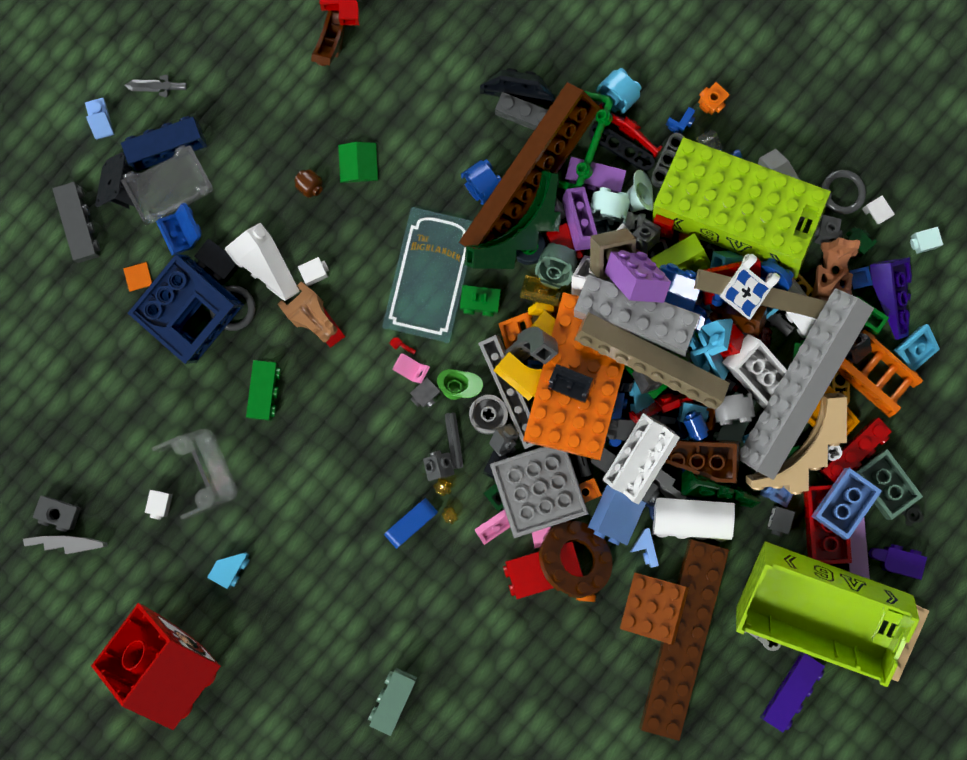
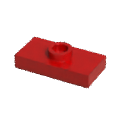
[654,214,674,241]

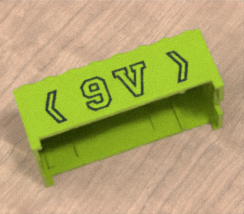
[653,137,831,279]
[736,541,919,687]

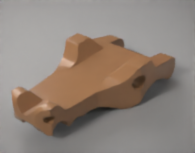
[278,282,338,342]

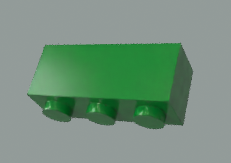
[246,360,281,421]

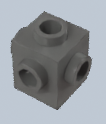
[814,215,842,245]
[423,450,455,481]

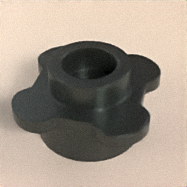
[902,504,924,526]

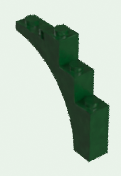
[464,171,561,269]

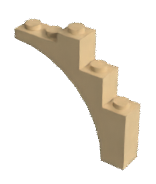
[746,392,847,494]

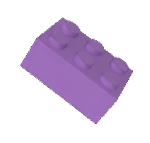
[605,250,671,303]

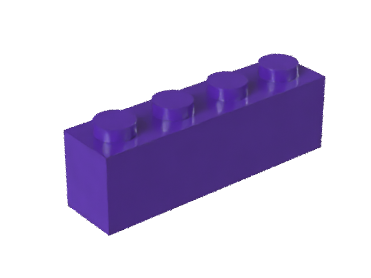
[760,652,825,733]

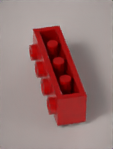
[818,417,892,485]

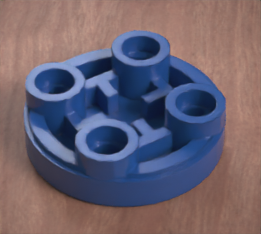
[761,258,794,291]

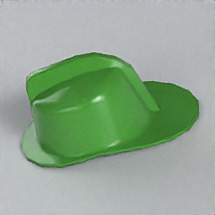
[437,369,483,400]

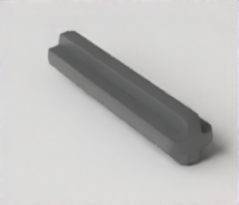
[445,412,463,469]

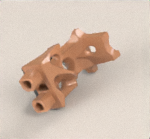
[811,238,860,301]

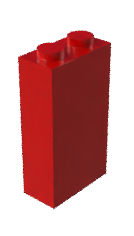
[503,541,583,599]

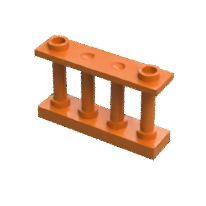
[837,329,923,418]

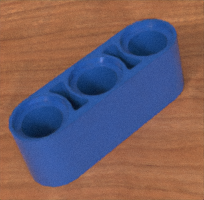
[384,498,438,549]

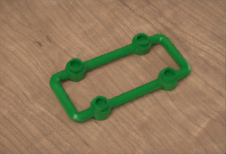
[557,91,613,189]

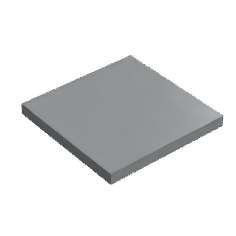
[490,446,588,538]

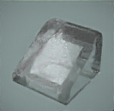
[696,130,723,150]

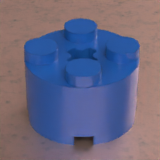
[461,159,501,205]

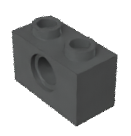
[33,496,81,532]

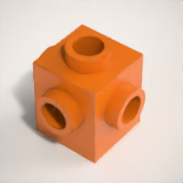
[698,82,730,115]

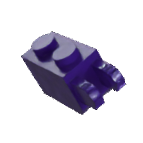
[868,544,927,580]

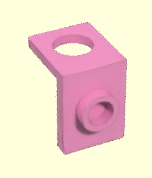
[392,353,430,384]

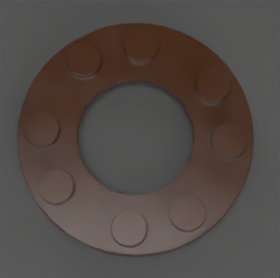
[539,521,613,598]

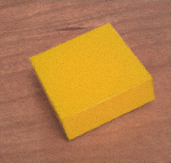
[528,302,554,316]

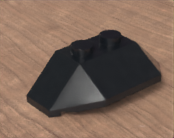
[480,68,555,105]

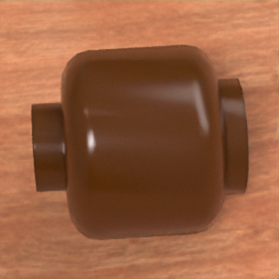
[294,169,323,198]

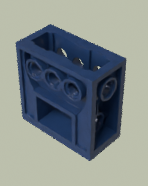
[128,254,244,364]

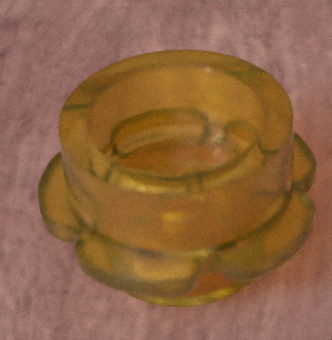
[433,479,452,496]
[442,507,458,525]

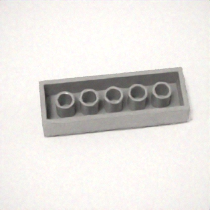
[574,275,700,357]

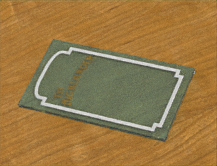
[382,207,473,343]

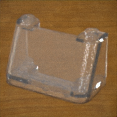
[121,145,213,226]

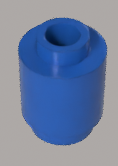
[683,410,709,441]

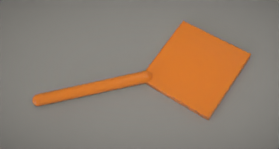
[123,262,152,292]

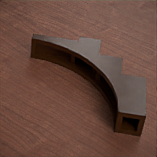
[311,11,347,66]

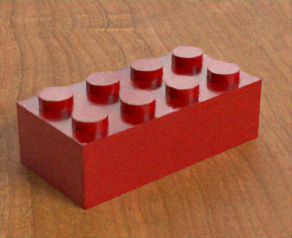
[803,485,852,564]

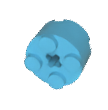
[596,68,642,114]

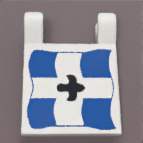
[720,254,780,320]

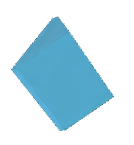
[891,324,940,371]

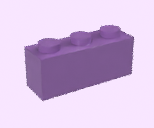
[565,157,626,193]
[562,187,597,251]

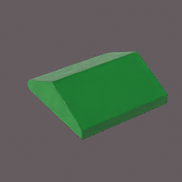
[338,142,378,183]

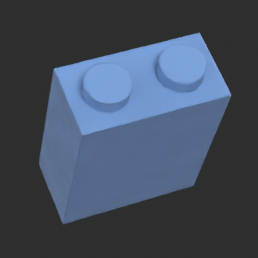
[588,485,646,546]

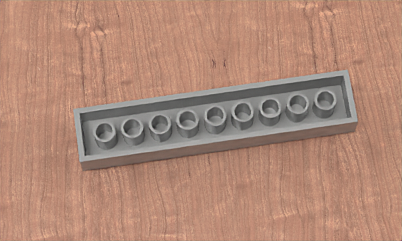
[740,288,874,480]

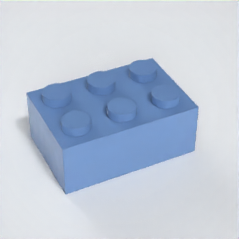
[811,468,882,539]

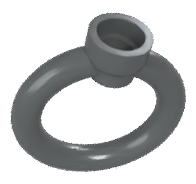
[821,170,866,214]
[210,285,256,331]

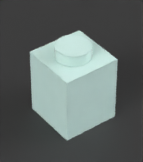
[910,227,943,254]

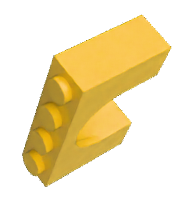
[493,311,556,401]

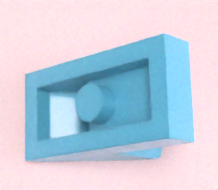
[701,318,733,356]

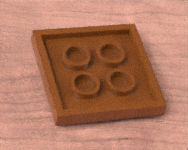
[620,573,689,645]

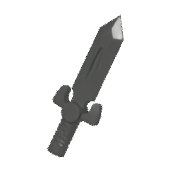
[124,75,187,97]

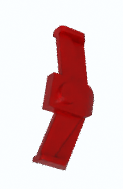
[599,102,663,159]
[629,393,693,424]

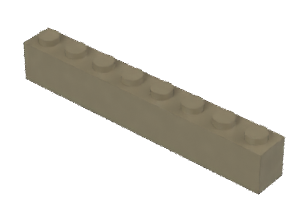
[574,312,730,410]

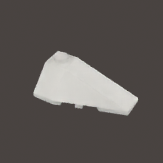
[225,223,300,301]

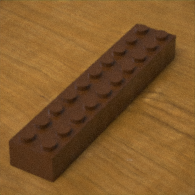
[459,82,601,248]
[639,539,729,741]

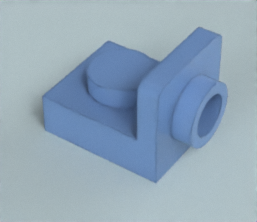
[760,486,793,508]

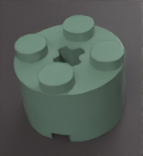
[535,243,578,289]

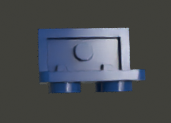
[156,203,201,256]

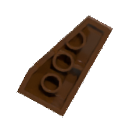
[665,440,740,483]

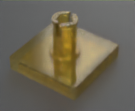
[520,275,562,306]

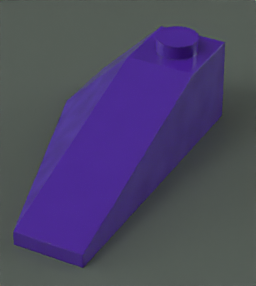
[870,257,912,340]

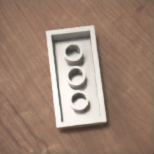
[722,334,787,409]

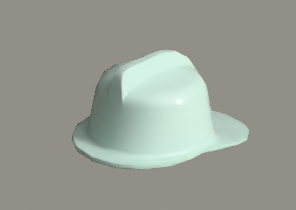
[627,170,654,212]

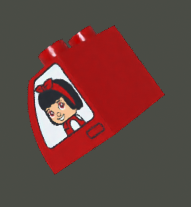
[91,603,221,730]

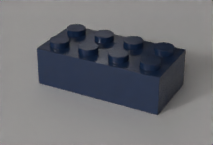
[121,116,207,172]

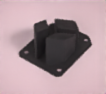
[95,152,138,209]

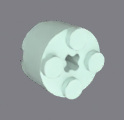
[590,187,630,225]

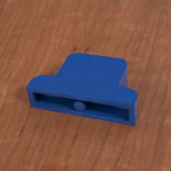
[659,263,708,330]

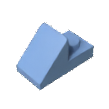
[85,98,114,140]
[630,528,659,568]

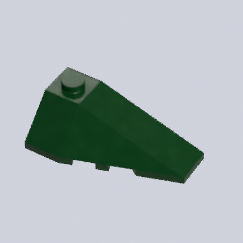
[681,470,761,508]

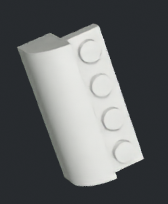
[603,413,680,504]
[652,497,735,542]

